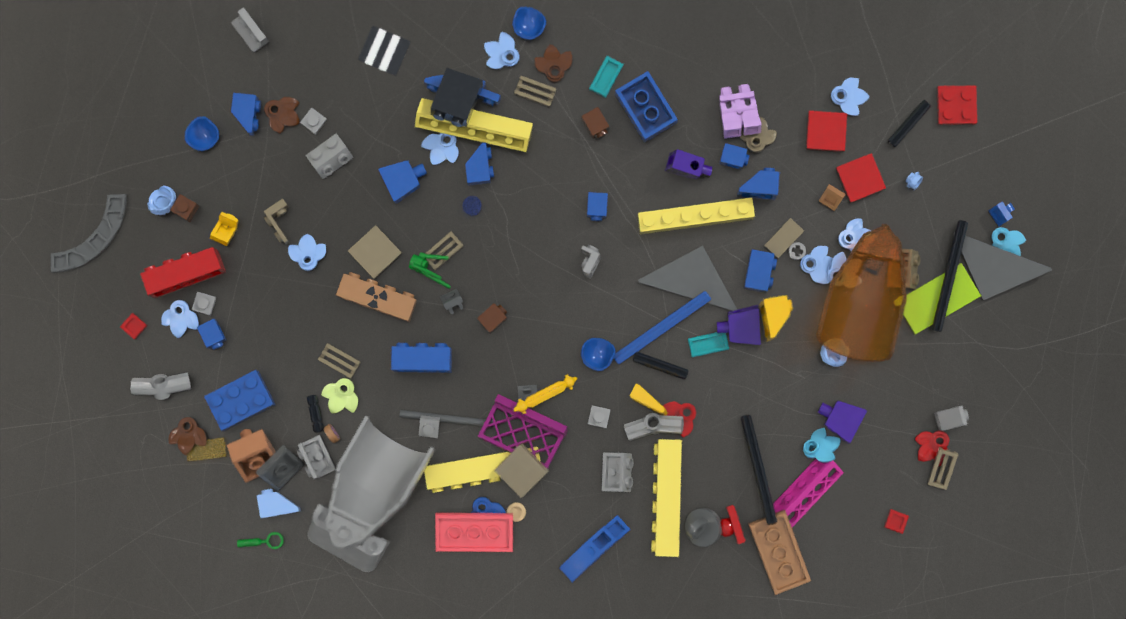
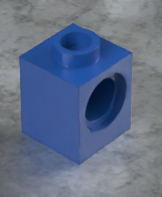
[719,143,750,170]
[587,192,608,221]
[197,319,227,350]

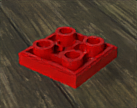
[806,111,847,152]
[836,153,886,203]

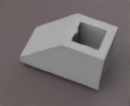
[934,406,969,431]

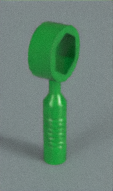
[237,532,284,549]

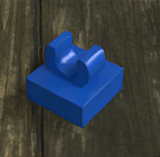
[988,202,1015,226]

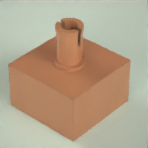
[227,429,275,483]

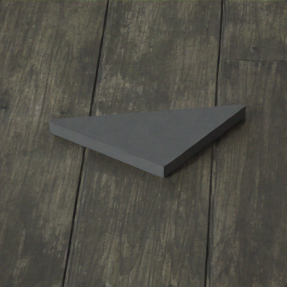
[953,233,1052,301]
[638,245,737,311]

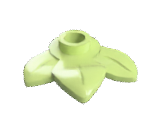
[321,378,358,414]

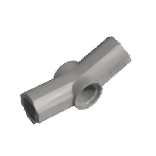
[130,372,191,400]
[624,413,684,441]

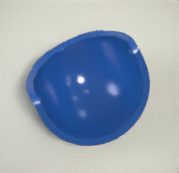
[513,7,546,40]
[185,116,219,151]
[581,338,616,371]

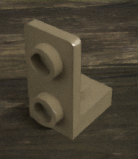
[264,199,290,245]

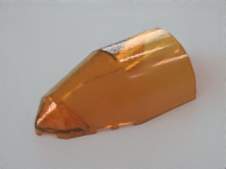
[817,224,907,362]

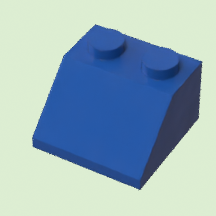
[737,168,780,200]

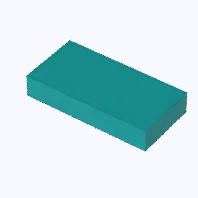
[589,56,624,98]
[688,332,729,358]

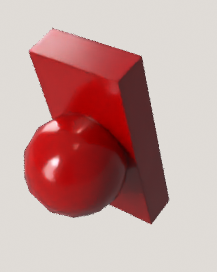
[720,505,745,544]

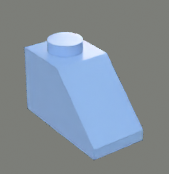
[257,489,301,518]

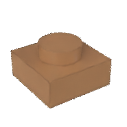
[819,184,845,211]

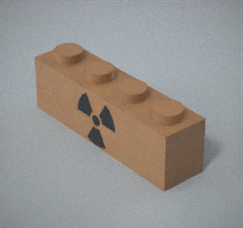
[336,272,417,322]

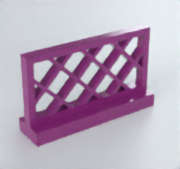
[478,394,568,469]

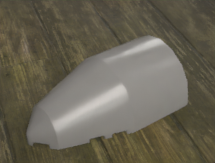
[326,416,435,549]

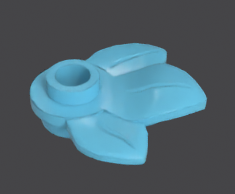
[992,227,1026,256]
[803,428,841,463]

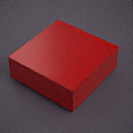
[120,313,148,340]
[884,509,909,534]

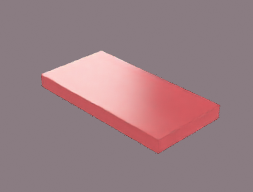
[435,513,513,552]

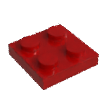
[937,86,977,125]

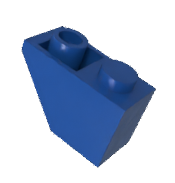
[231,93,261,136]
[465,143,494,185]

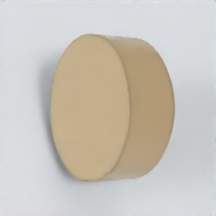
[507,502,526,522]

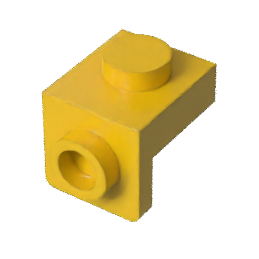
[210,212,238,246]

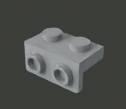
[305,134,353,179]
[297,435,336,480]

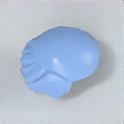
[147,186,176,215]
[820,338,849,367]

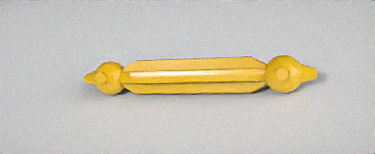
[513,374,577,414]

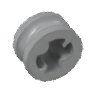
[788,242,806,260]

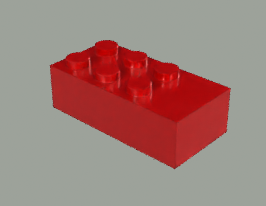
[140,247,226,299]

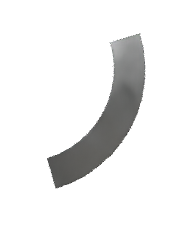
[50,194,127,273]

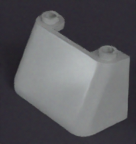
[307,504,390,572]

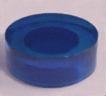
[462,196,482,216]

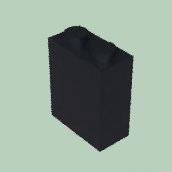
[431,68,483,127]

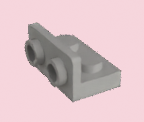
[232,7,269,52]
[581,245,601,279]
[602,452,634,492]

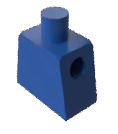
[378,160,427,204]

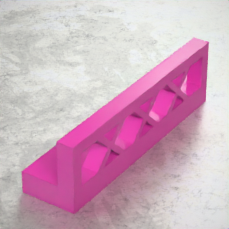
[773,459,844,528]

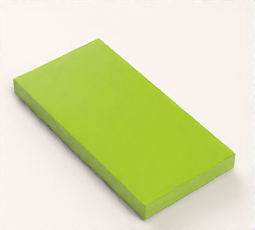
[895,263,981,335]

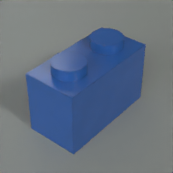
[744,249,777,293]

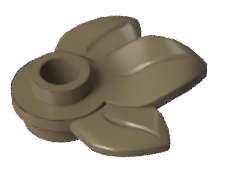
[740,117,777,153]

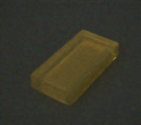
[187,438,227,462]

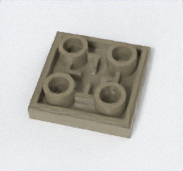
[348,225,402,279]
[494,443,549,498]

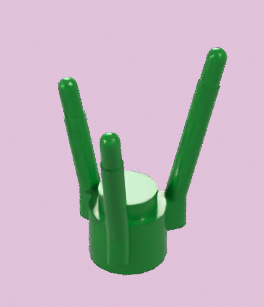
[409,252,451,289]

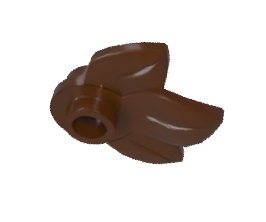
[535,44,572,82]
[264,97,299,133]
[169,417,207,455]

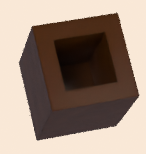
[581,107,609,139]
[170,194,200,222]
[477,303,507,334]

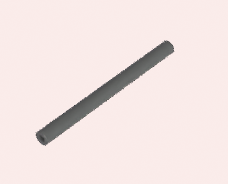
[399,410,496,428]

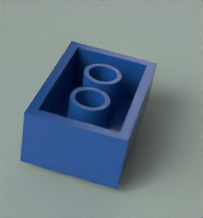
[615,71,678,143]
[391,343,452,373]
[204,370,276,432]

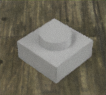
[300,108,327,135]
[192,292,216,316]
[588,405,611,428]
[419,415,440,438]

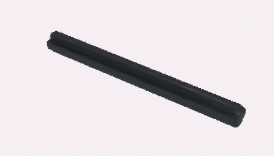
[932,220,968,332]
[741,415,777,525]

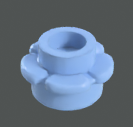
[906,172,923,190]

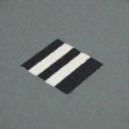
[358,26,411,76]

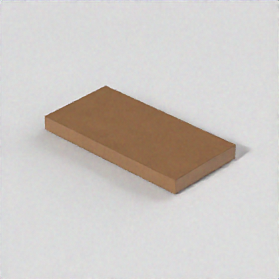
[748,510,811,595]

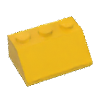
[759,295,793,342]

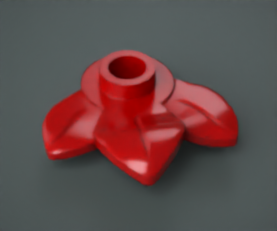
[663,401,696,437]
[915,430,950,466]

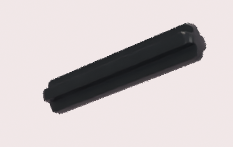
[888,100,931,147]
[633,352,689,379]

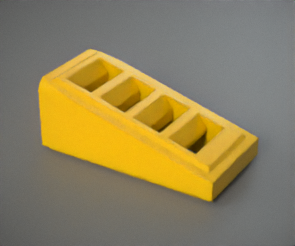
[630,383,668,416]

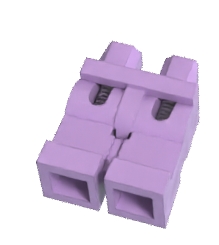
[719,84,761,139]

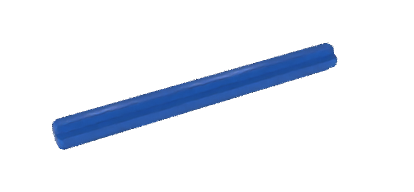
[614,291,711,364]

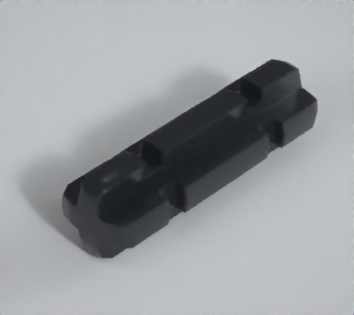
[307,395,324,433]

